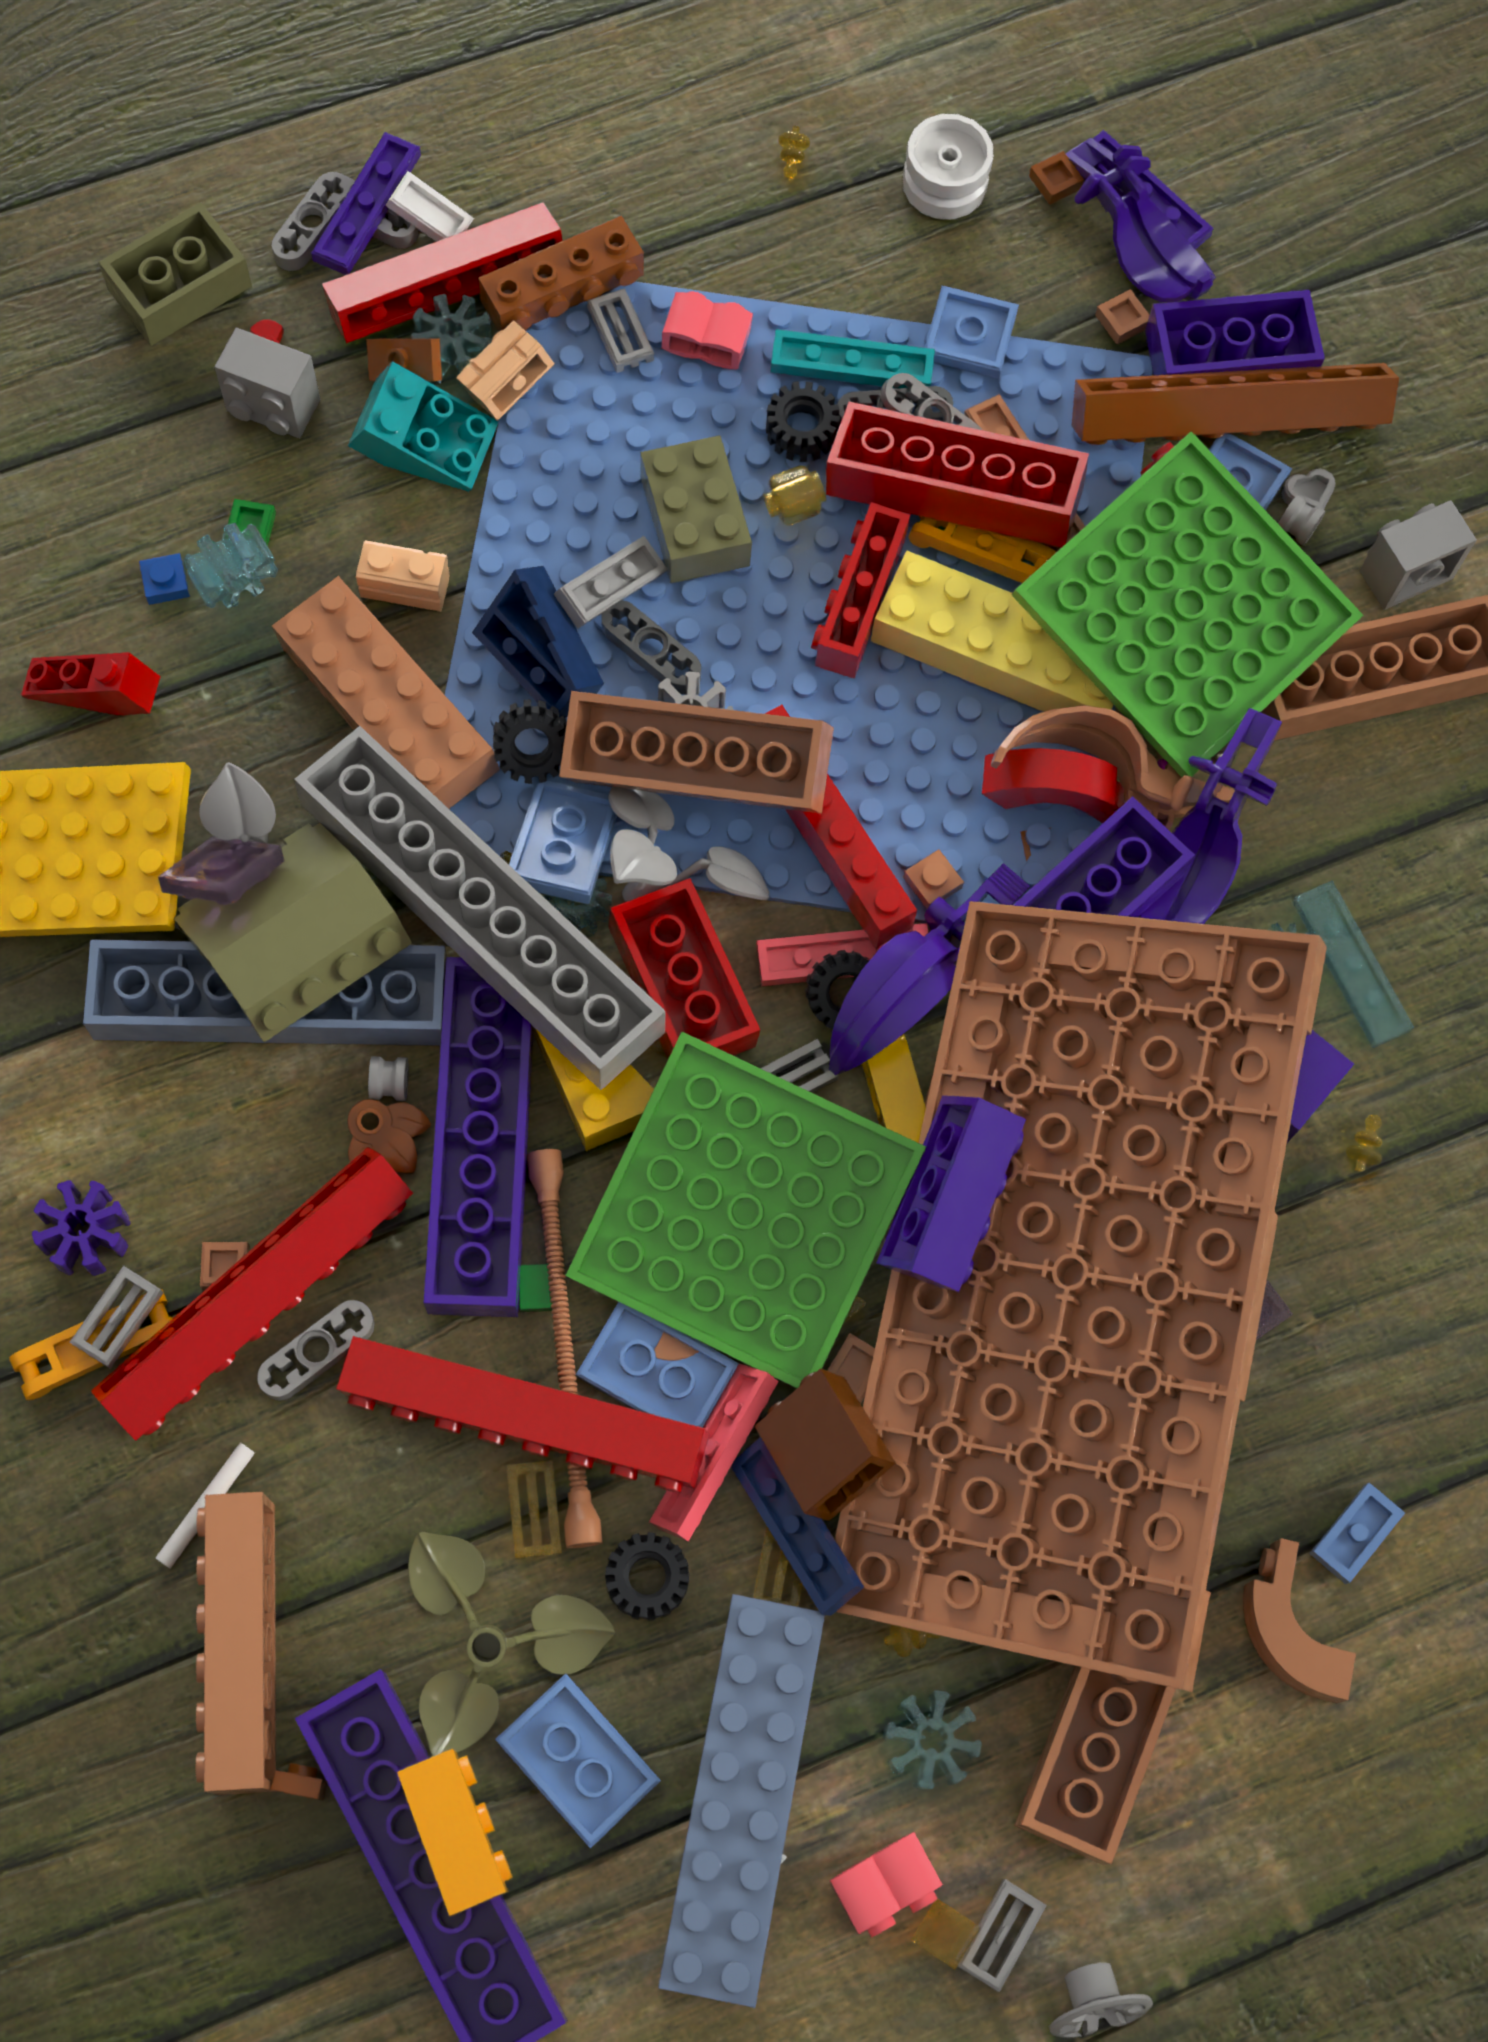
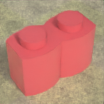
[661,291,753,369]
[829,1832,943,1938]

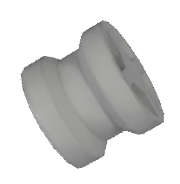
[1278,494,1326,546]
[368,1056,409,1101]

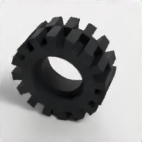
[766,381,840,462]
[493,699,567,784]
[805,950,870,1030]
[605,1532,689,1621]

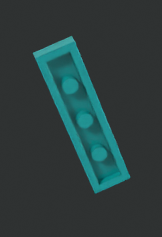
[770,329,935,389]

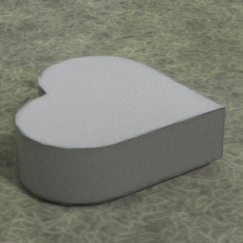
[1281,469,1336,510]

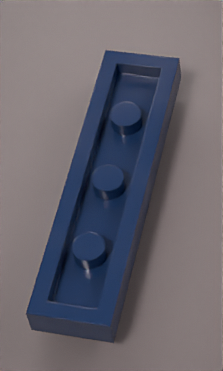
[731,1437,864,1616]

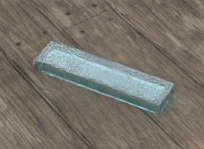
[1292,881,1414,1048]

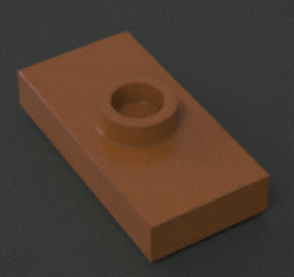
[366,338,442,381]

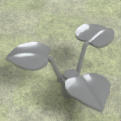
[175,762,276,929]
[608,787,770,902]

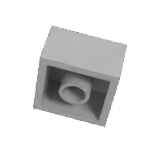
[215,327,321,438]
[1359,500,1477,610]

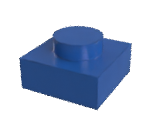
[139,553,190,605]

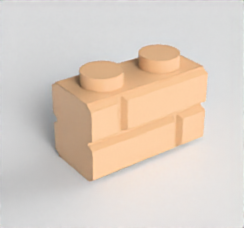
[456,320,555,421]
[356,540,450,612]

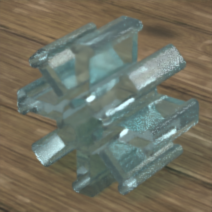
[411,294,493,385]
[184,523,278,608]
[882,1690,982,1791]

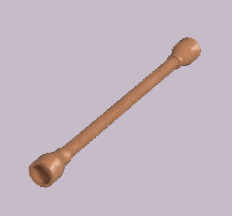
[526,1149,603,1548]

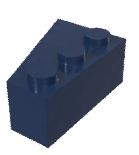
[472,566,604,718]

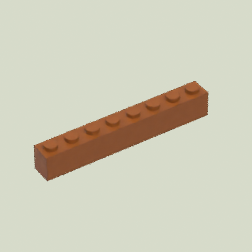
[1071,363,1399,445]

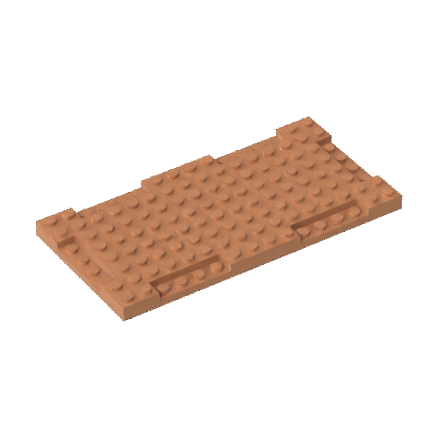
[835,901,1327,1692]

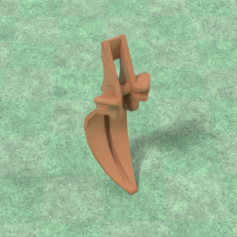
[990,705,1235,830]

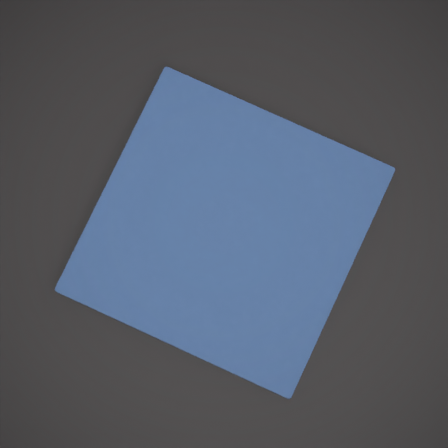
[445,282,1152,924]

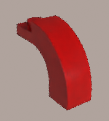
[982,748,1125,823]

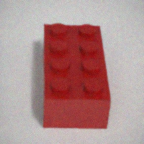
[608,878,760,1059]

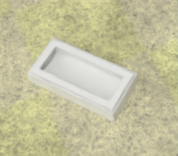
[385,171,474,242]

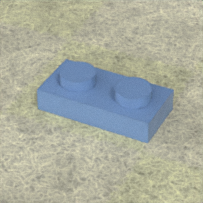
[1309,1483,1405,1584]

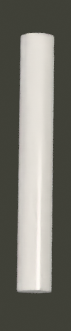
[156,1443,255,1569]

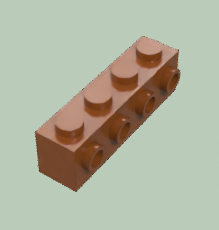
[478,216,644,332]

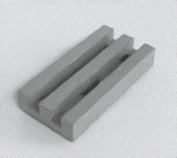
[587,288,654,373]
[760,1039,839,1093]
[70,1266,164,1369]
[956,1879,1047,1992]

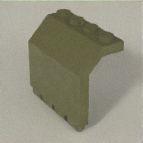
[174,823,412,1042]

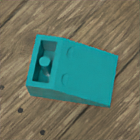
[348,361,499,492]

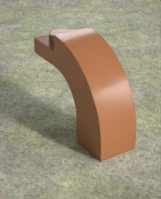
[1243,1538,1356,1703]

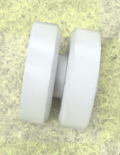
[903,114,993,219]

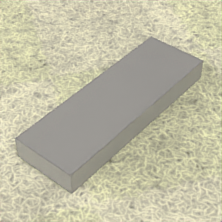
[554,536,668,629]

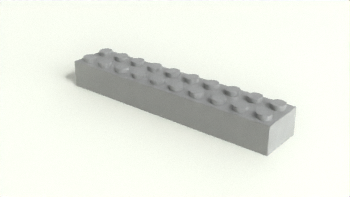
[294,726,666,1090]

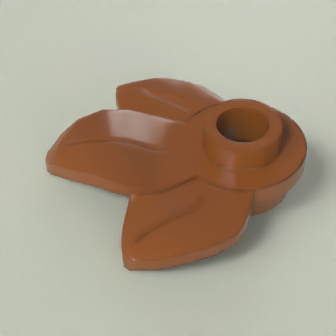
[347,1099,431,1173]

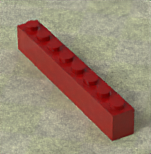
[91,1147,414,1441]
[336,1336,709,1493]

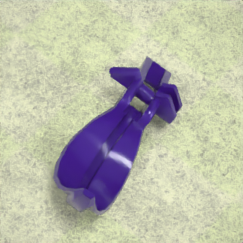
[1065,138,1216,302]
[1139,708,1282,924]
[829,863,1030,1076]

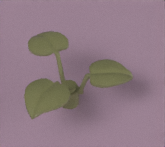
[408,1532,615,1756]

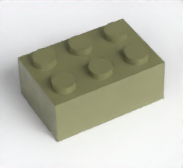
[99,202,252,346]
[640,435,752,583]

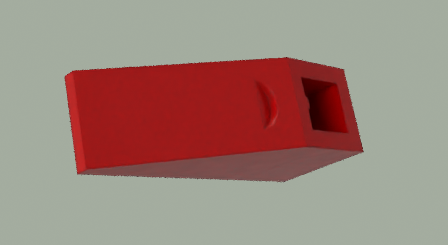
[21,652,161,715]

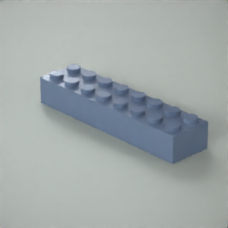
[83,940,447,1046]
[658,1594,825,2008]

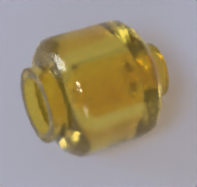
[763,465,827,526]

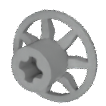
[1049,1963,1153,2038]

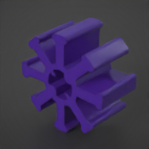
[32,1180,130,1276]

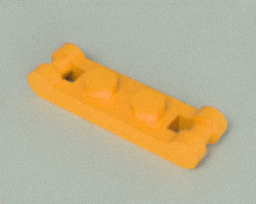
[908,516,1056,583]
[9,1289,174,1401]

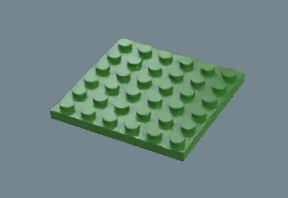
[1011,431,1363,777]
[566,1032,926,1388]

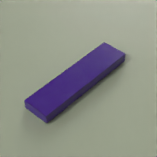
[1093,130,1214,249]
[311,132,421,275]

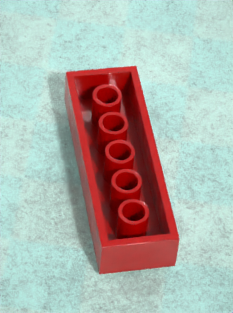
[826,402,1089,547]

